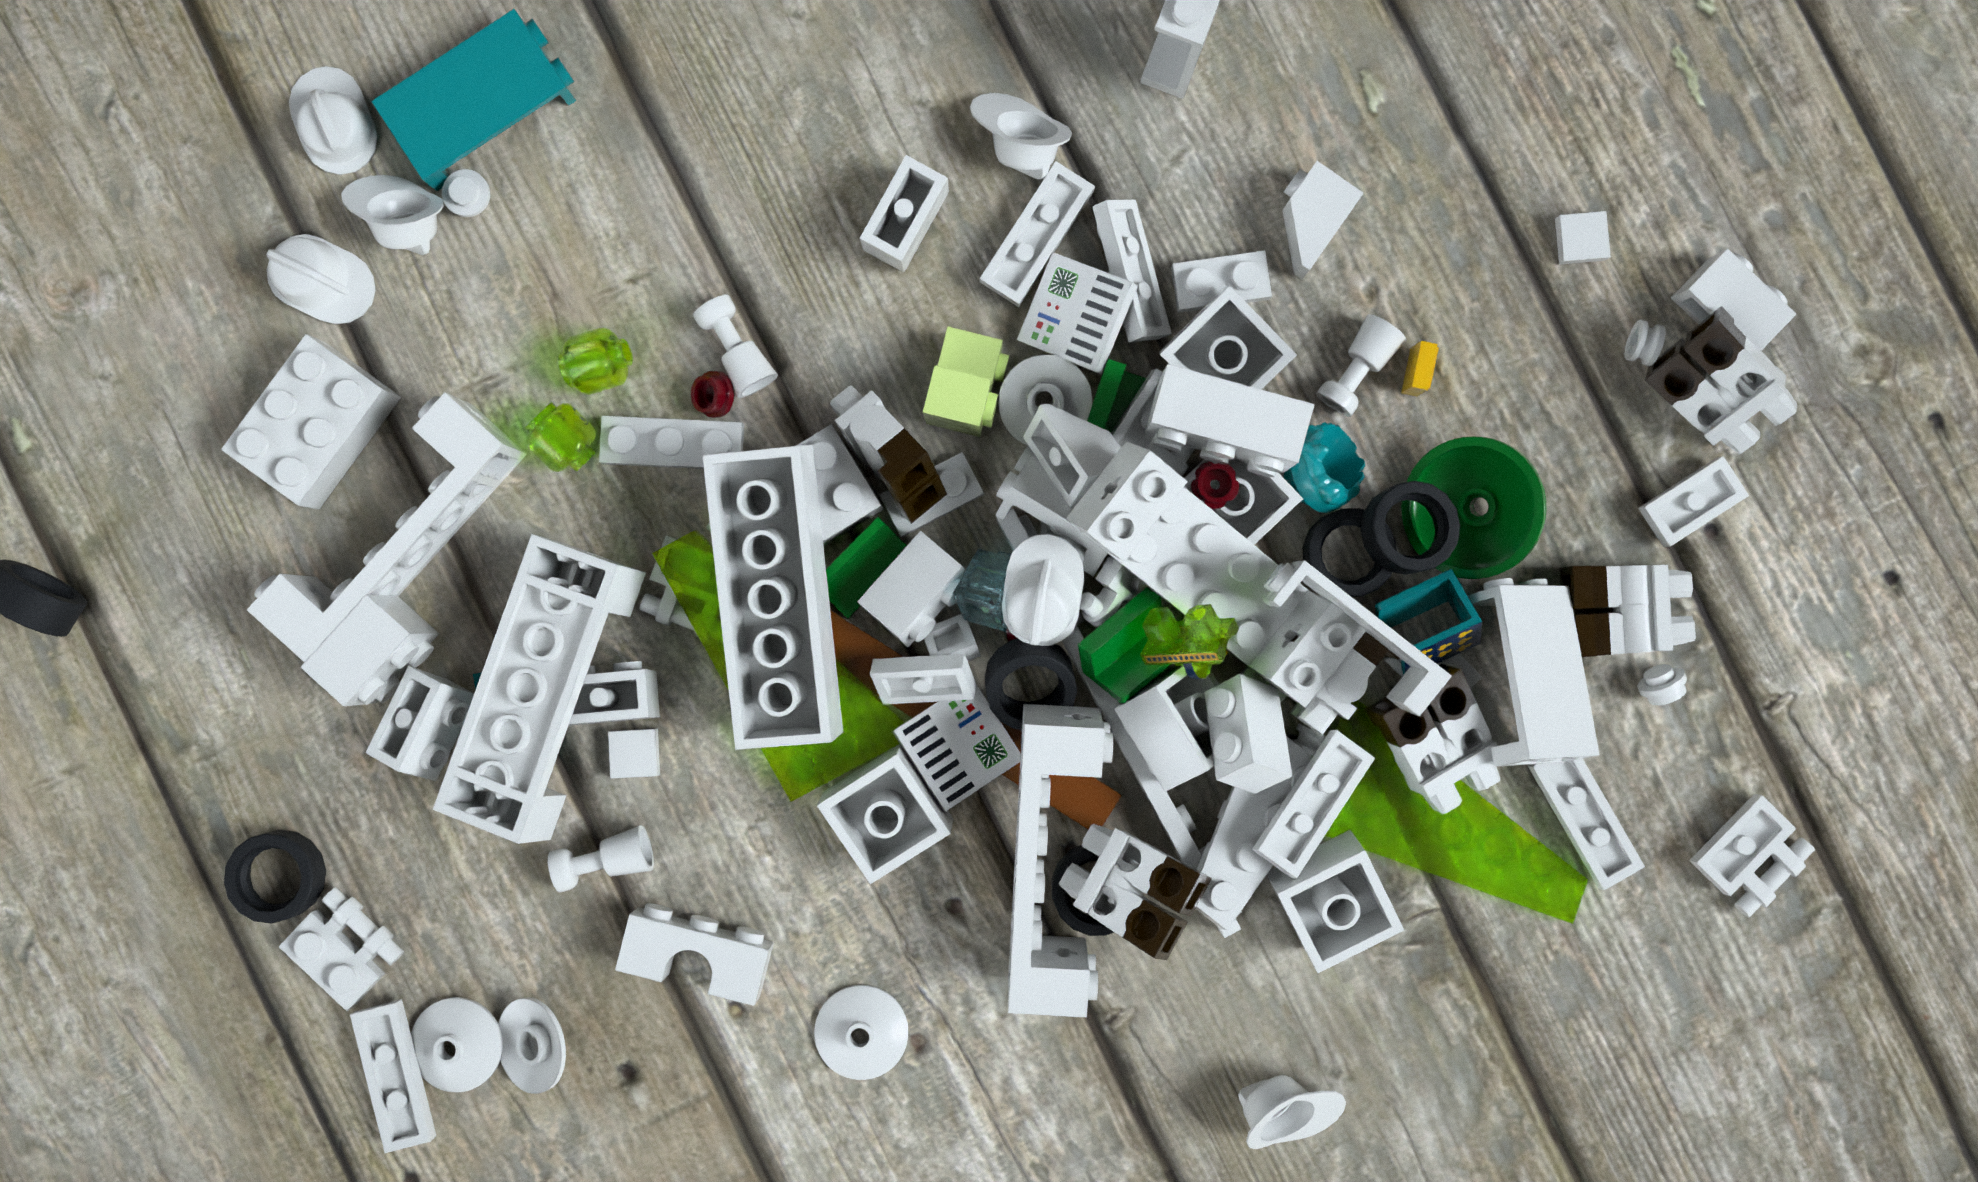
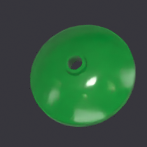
[1401,436,1547,579]

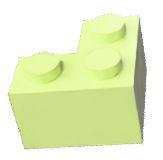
[923,326,1009,437]

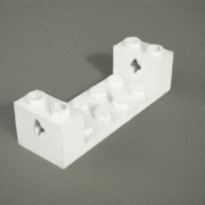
[247,392,527,662]
[1066,441,1366,708]
[433,534,646,844]
[1008,704,1113,1017]

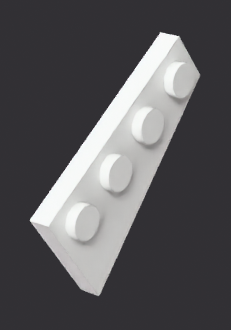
[1196,736,1312,930]

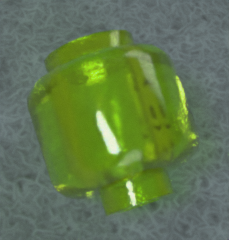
[558,328,633,395]
[524,402,597,472]

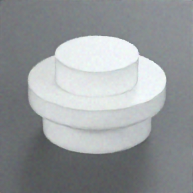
[442,169,490,217]
[1637,664,1687,705]

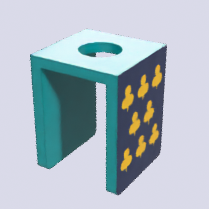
[1375,569,1482,674]

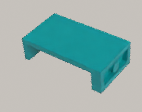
[371,9,576,191]

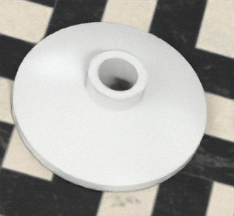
[998,354,1092,446]
[814,985,908,1080]
[411,997,503,1092]
[498,997,566,1094]

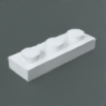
[979,161,1095,307]
[1092,200,1172,342]
[599,416,744,469]
[1252,730,1375,878]
[1527,759,1645,890]
[350,999,436,1153]

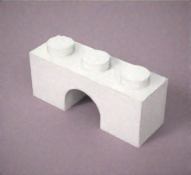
[615,903,774,1006]

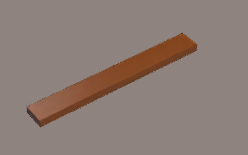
[830,610,1122,830]

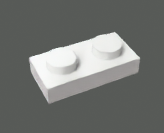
[1171,250,1272,313]
[880,452,984,537]
[1638,456,1749,547]
[870,653,976,705]

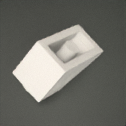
[1282,161,1363,280]
[1023,404,1121,509]

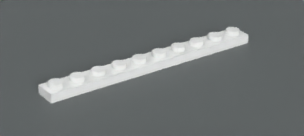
[996,509,1242,938]

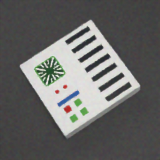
[1017,252,1138,374]
[892,684,1021,812]

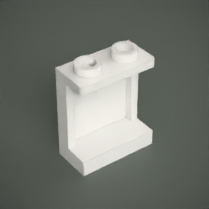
[995,446,1107,576]

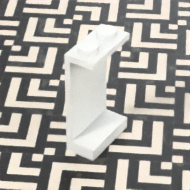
[1140,0,1220,99]
[1263,560,1452,716]
[1468,578,1600,767]

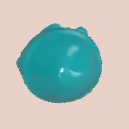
[1283,422,1365,513]

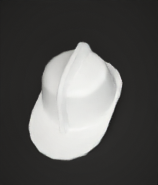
[289,66,378,175]
[970,93,1072,179]
[341,175,444,255]
[266,234,376,324]
[1002,534,1084,646]
[1238,1075,1346,1149]

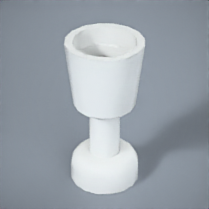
[693,294,778,398]
[1316,314,1407,417]
[548,825,654,893]

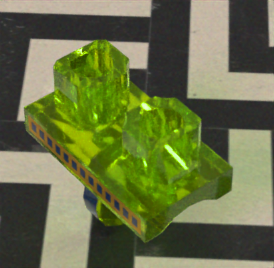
[1140,604,1239,679]

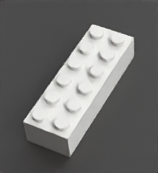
[702,444,843,750]

